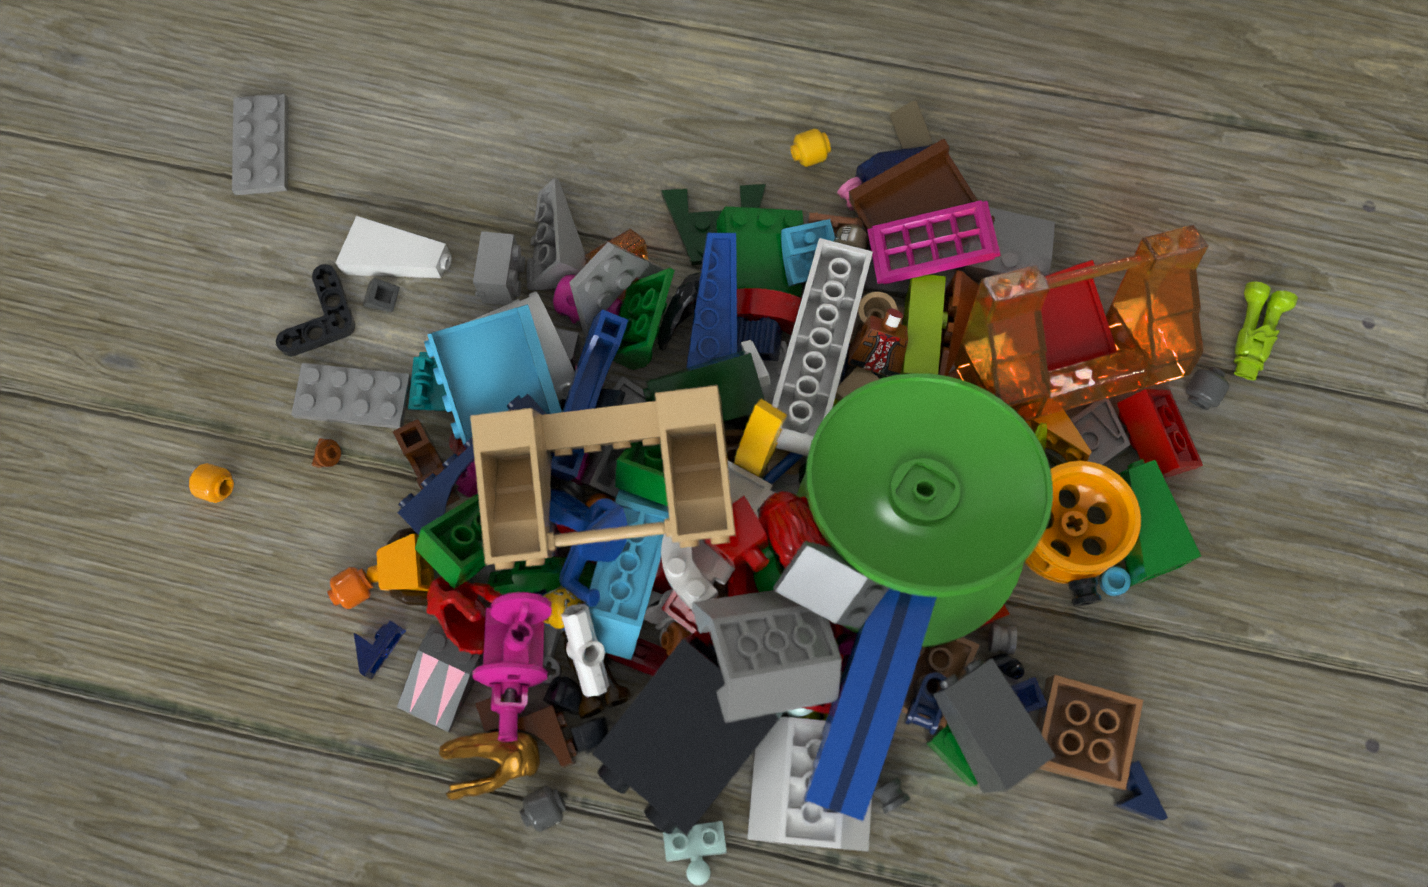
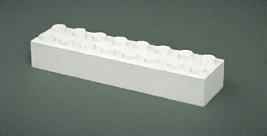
[772,238,873,456]

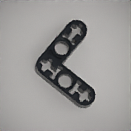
[275,264,355,357]

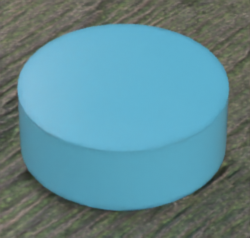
[1099,566,1131,596]

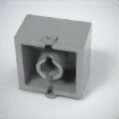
[473,231,525,305]

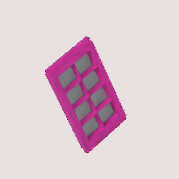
[867,200,1000,284]

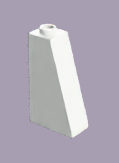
[335,216,452,278]

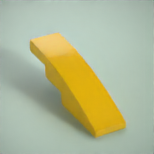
[734,399,787,478]

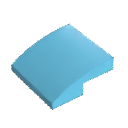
[781,219,835,286]

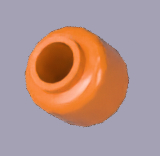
[327,567,374,609]

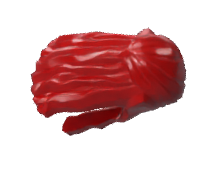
[758,491,832,569]
[427,577,502,654]

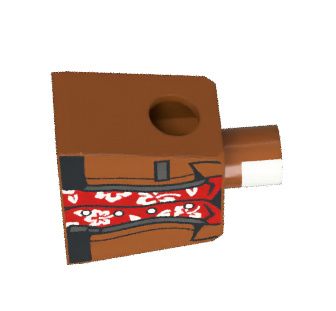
[848,308,908,377]

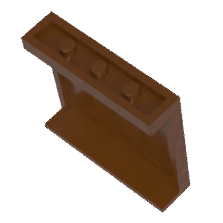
[849,139,995,270]

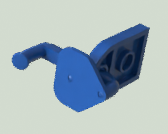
[549,489,628,607]

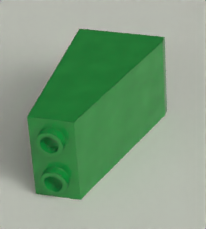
[1119,459,1201,587]

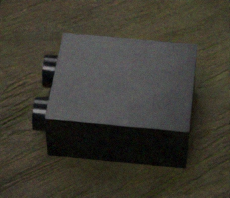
[592,634,785,835]

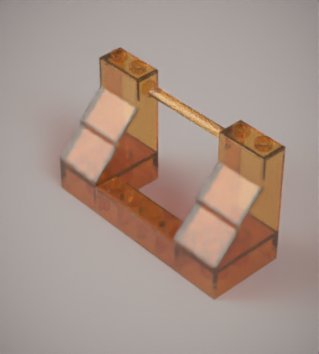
[954,225,1208,421]

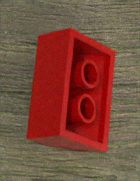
[1117,389,1203,479]

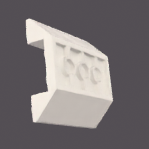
[747,717,872,851]

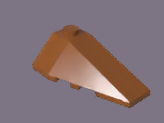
[938,271,984,376]

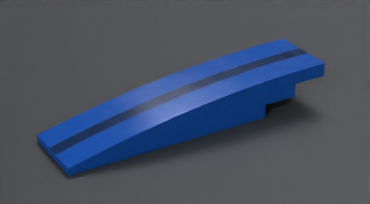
[803,588,937,821]

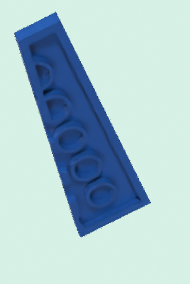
[686,233,737,368]

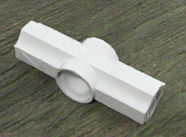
[561,604,609,697]

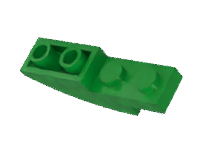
[487,557,597,595]

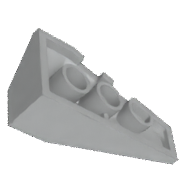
[526,178,585,291]

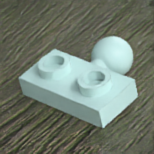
[663,821,727,885]

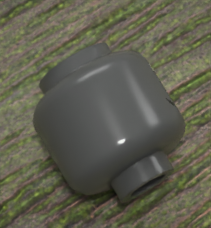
[1186,367,1229,410]
[519,786,567,832]

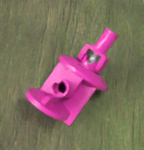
[473,592,552,742]

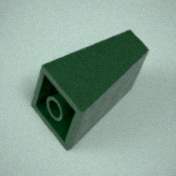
[642,351,765,421]

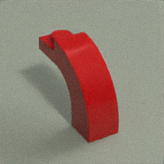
[737,288,802,335]

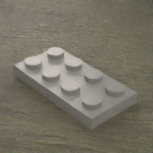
[232,94,288,195]
[291,363,411,429]

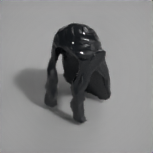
[658,272,701,351]

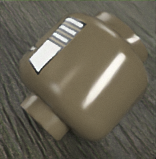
[833,224,870,250]

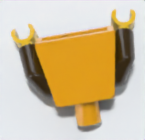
[367,527,434,606]

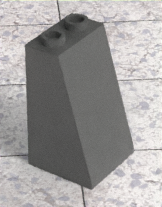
[933,658,1055,793]

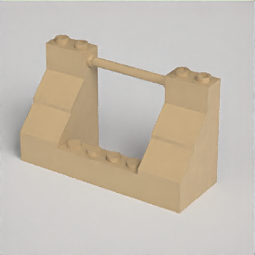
[471,386,736,570]

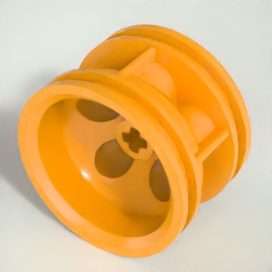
[1025,461,1141,584]

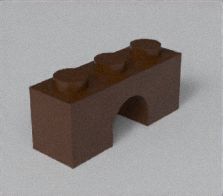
[392,419,460,506]

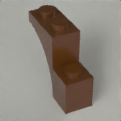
[475,697,578,768]

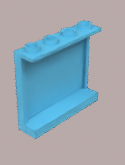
[424,304,562,445]

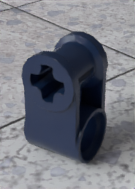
[904,672,947,735]

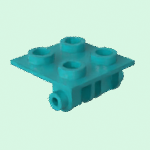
[408,352,447,411]

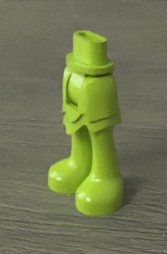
[1233,282,1298,380]

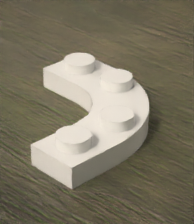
[661,533,718,612]

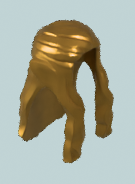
[439,731,540,800]

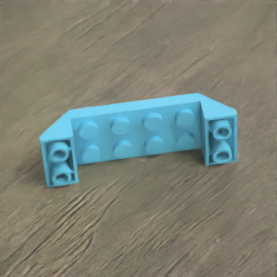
[585,489,669,660]

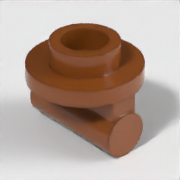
[312,438,341,468]

